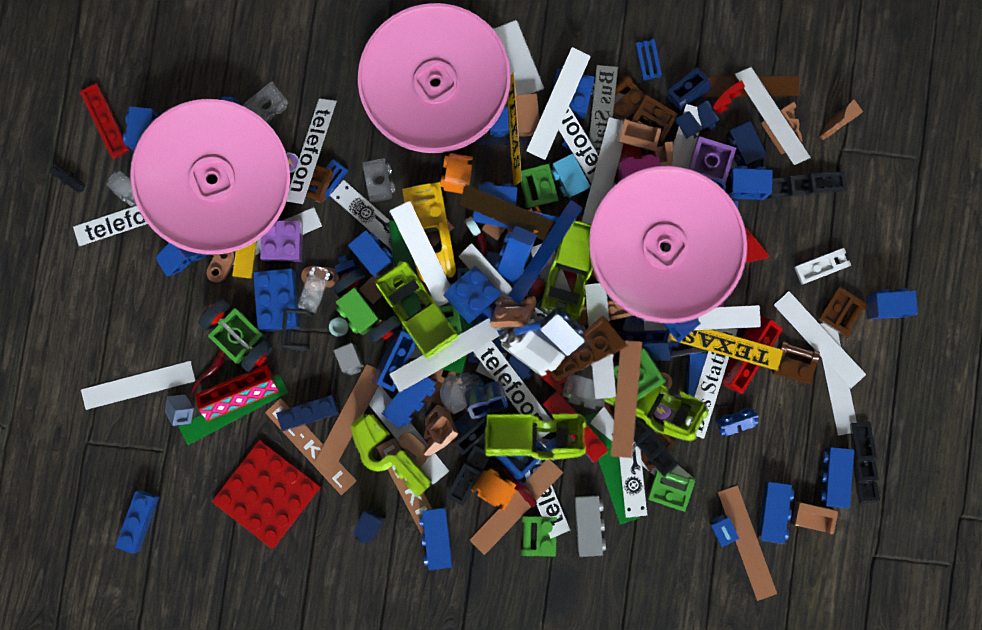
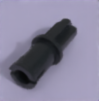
[50,163,86,193]

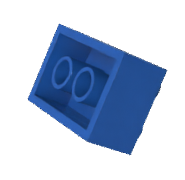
[253,269,300,332]

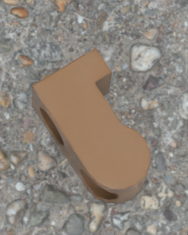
[398,432,432,467]

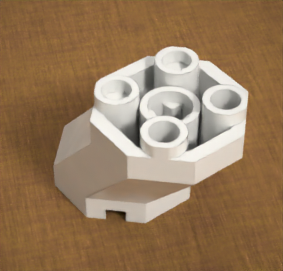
[499,318,565,376]

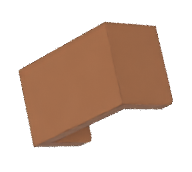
[516,93,540,137]
[615,119,661,151]
[791,502,838,534]

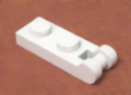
[794,248,851,285]

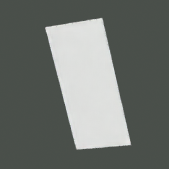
[493,20,544,95]

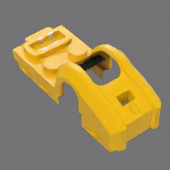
[402,182,456,283]

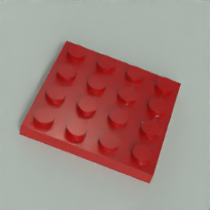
[212,440,321,549]

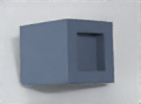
[165,395,194,426]

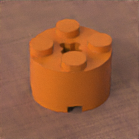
[440,153,473,194]
[471,469,516,511]

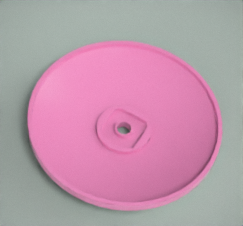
[358,3,511,153]
[131,99,290,255]
[589,166,747,323]

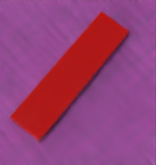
[79,83,130,159]

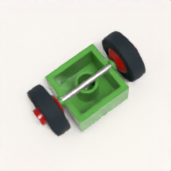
[332,268,401,344]
[198,299,273,372]

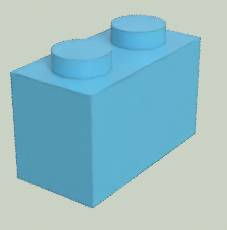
[551,154,591,200]

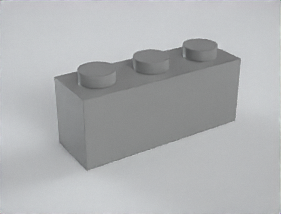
[574,495,606,557]

